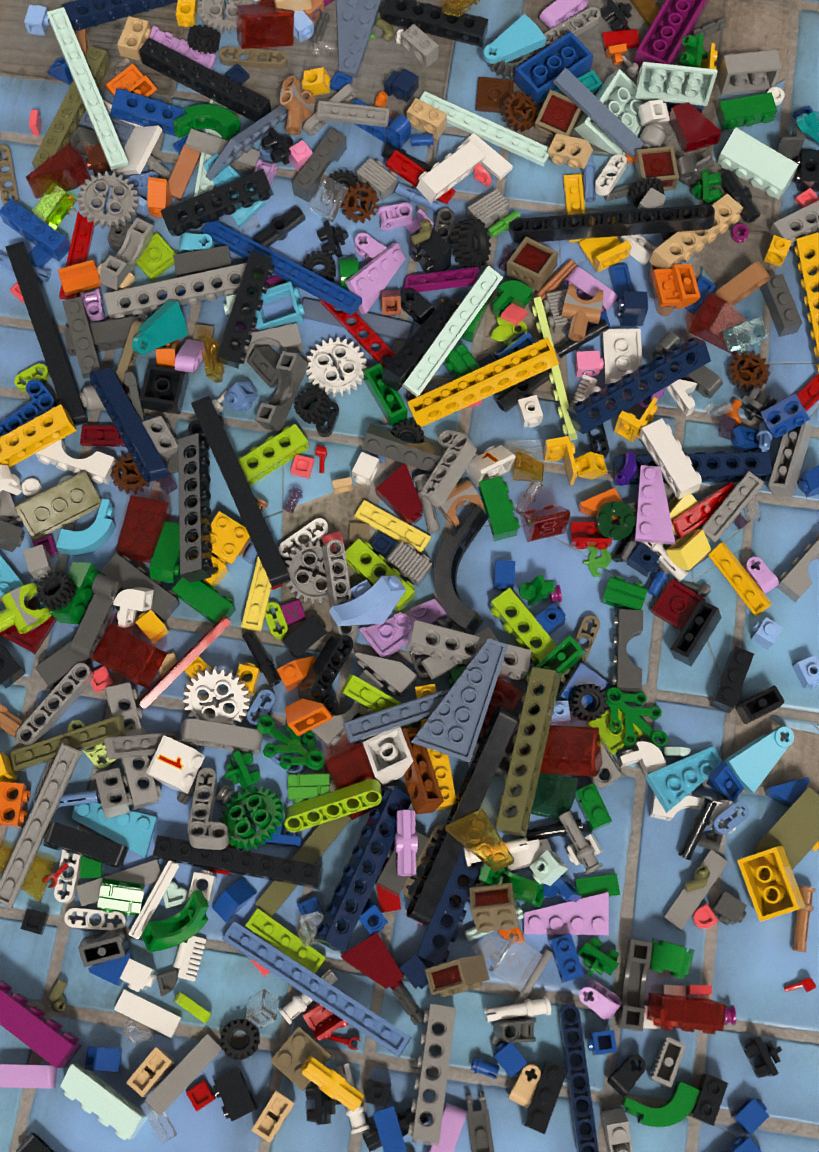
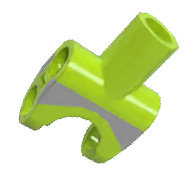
[0,583,52,634]

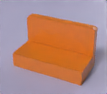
[57,260,102,296]

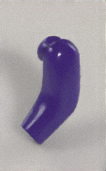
[615,451,638,486]

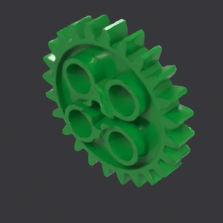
[219,786,285,851]

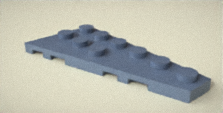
[337,0,383,78]
[206,105,288,181]
[410,638,508,763]

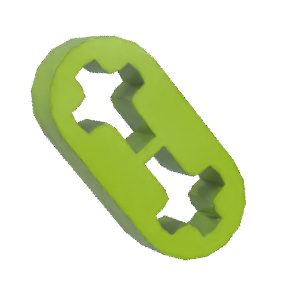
[14,364,50,392]
[265,602,289,640]
[173,991,212,1024]

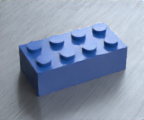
[514,32,594,105]

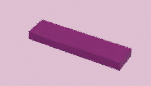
[404,267,479,292]

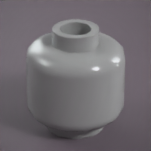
[639,123,666,149]
[79,385,104,411]

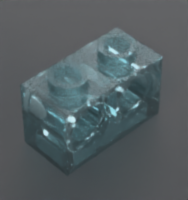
[722,316,769,353]

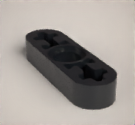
[586,409,609,460]

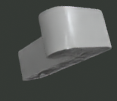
[422,430,477,507]
[179,719,263,754]
[188,768,229,850]

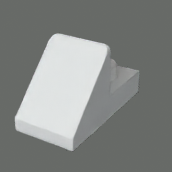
[666,379,697,417]

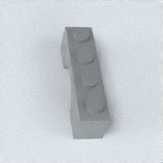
[100,218,154,290]
[229,323,303,367]
[777,534,819,603]
[310,670,384,748]

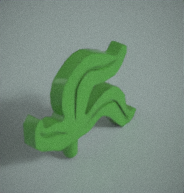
[583,547,611,577]

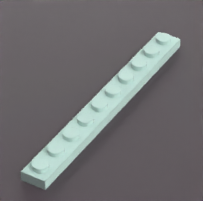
[47,7,128,170]

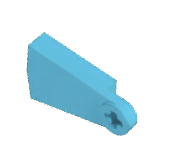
[483,14,546,64]
[723,727,794,793]

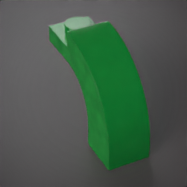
[173,104,240,140]
[479,859,544,908]
[141,890,209,952]
[621,1081,701,1127]

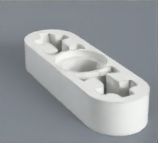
[595,154,627,196]
[279,518,328,560]
[54,850,81,903]
[64,908,127,931]

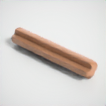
[535,260,577,302]

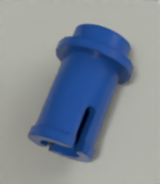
[411,132,434,147]
[647,570,668,597]
[471,1056,500,1079]

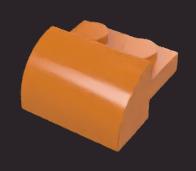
[105,63,157,107]
[651,264,700,309]

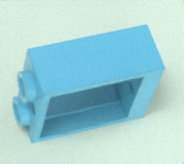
[249,281,305,331]

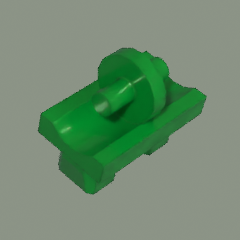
[680,34,708,68]
[692,170,722,206]
[519,575,555,606]
[224,751,261,792]
[578,937,619,976]

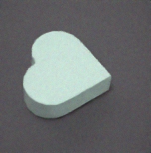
[664,747,691,757]
[163,882,188,908]

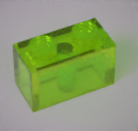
[31,182,77,229]

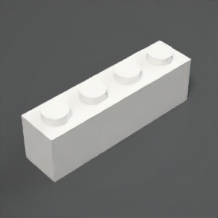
[416,141,486,203]
[639,419,702,500]

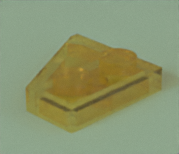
[198,333,224,383]

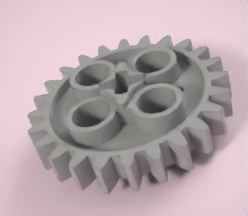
[197,0,255,34]
[77,171,139,230]
[285,541,342,605]

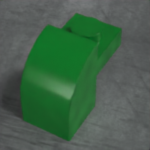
[339,257,359,292]
[492,280,533,317]

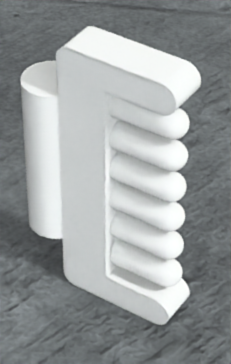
[569,375,601,408]
[173,936,207,981]

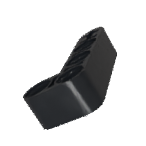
[298,635,353,714]
[42,822,129,869]

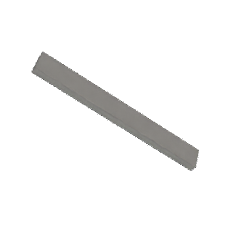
[0,743,82,908]

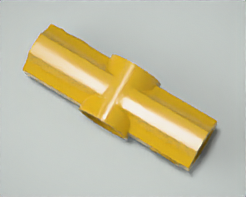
[300,1056,364,1112]

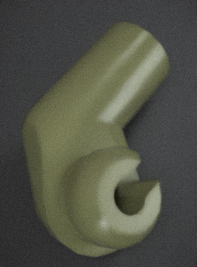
[376,18,395,42]
[411,219,433,245]
[684,865,710,893]
[49,979,68,1012]

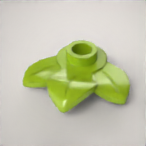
[491,316,527,345]

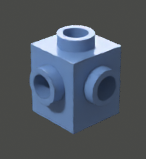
[224,381,258,412]

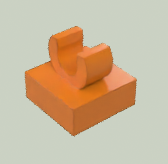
[605,44,627,66]

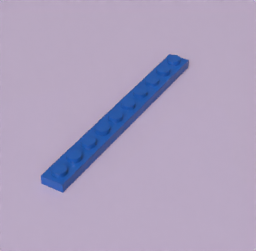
[201,221,362,316]

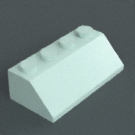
[717,128,799,200]
[60,1064,149,1140]

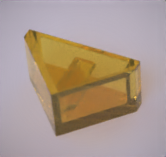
[513,451,544,483]

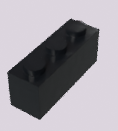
[670,600,722,667]
[710,646,754,713]
[522,1061,568,1134]

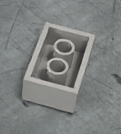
[717,50,781,95]

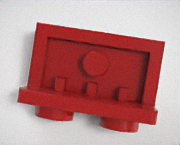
[571,522,612,550]
[302,1003,349,1041]

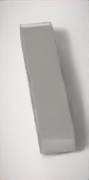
[322,539,355,636]
[16,663,94,746]

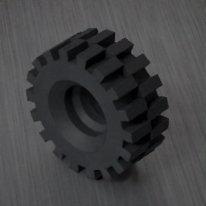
[450,219,491,268]

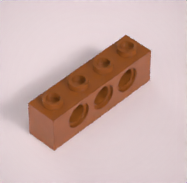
[402,728,444,814]

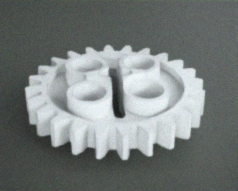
[306,337,367,397]
[183,666,250,726]

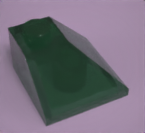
[531,773,578,821]

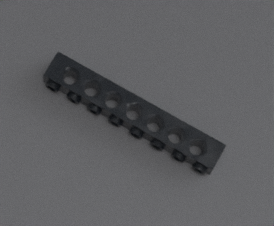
[139,37,272,122]
[178,433,213,583]
[153,835,324,889]

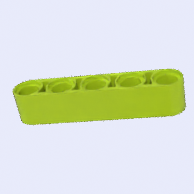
[284,779,382,832]

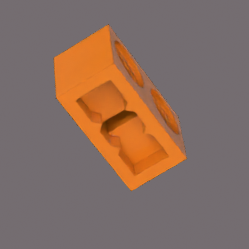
[0,782,30,828]

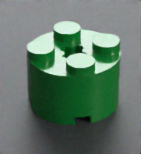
[649,938,695,979]

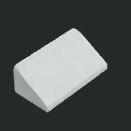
[619,235,656,266]

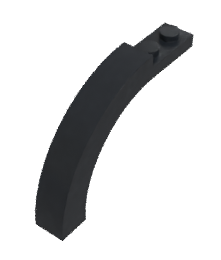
[434,506,488,635]

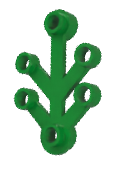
[603,687,668,748]
[257,715,325,770]

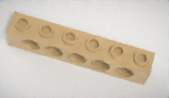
[649,194,743,269]

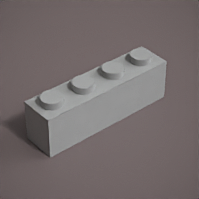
[768,421,813,498]

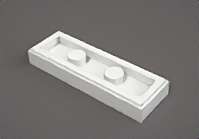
[461,133,513,180]
[114,990,182,1038]

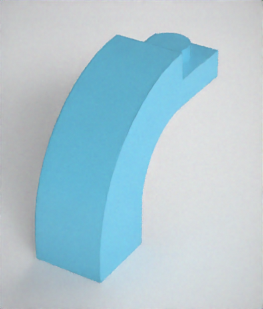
[56,499,116,555]

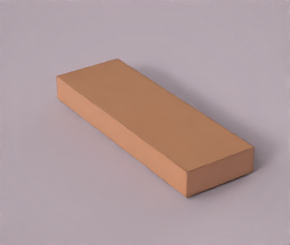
[168,144,201,201]

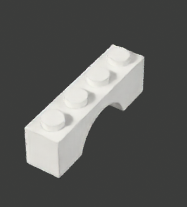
[35,439,116,485]
[649,792,738,833]

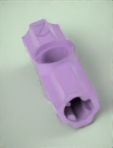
[395,810,418,876]

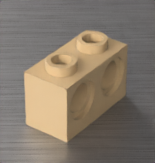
[117,16,152,61]
[407,99,447,140]
[547,133,593,169]
[126,1047,176,1097]
[251,1090,296,1143]

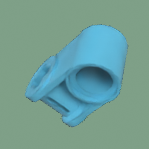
[179,233,215,254]

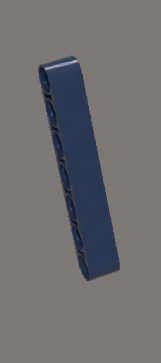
[90,367,167,482]
[559,1005,599,1152]

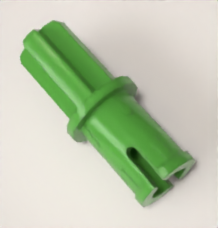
[488,210,521,238]

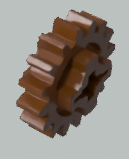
[501,91,539,132]
[339,182,380,223]
[728,351,770,392]
[110,453,150,495]

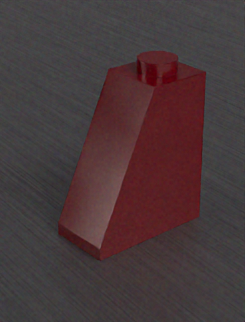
[669,102,721,153]
[376,463,423,525]
[341,932,404,990]

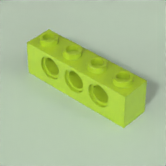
[237,424,309,486]
[345,539,415,613]
[490,588,557,665]

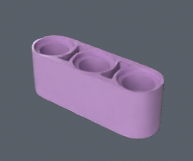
[540,0,589,30]
[563,267,618,313]
[175,339,207,373]
[0,1064,57,1088]
[429,1103,467,1152]

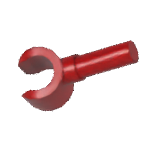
[315,445,328,474]
[42,862,69,888]
[784,978,816,992]
[330,1035,360,1050]

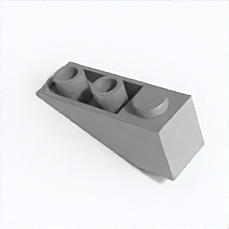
[355,653,417,697]
[602,1108,633,1152]

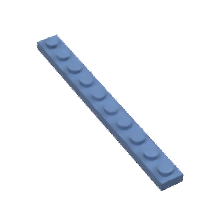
[222,921,411,1058]

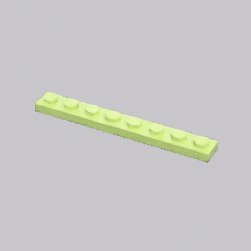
[532,296,578,441]

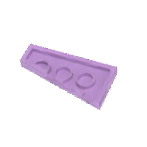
[149,26,217,70]
[345,243,405,314]
[635,465,675,545]
[359,599,447,659]
[524,892,609,935]

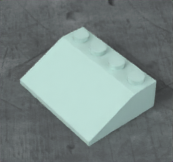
[635,62,718,106]
[574,69,653,156]

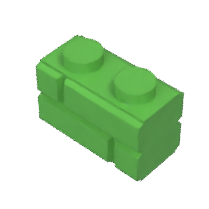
[288,773,331,804]

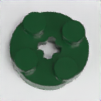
[595,501,636,540]

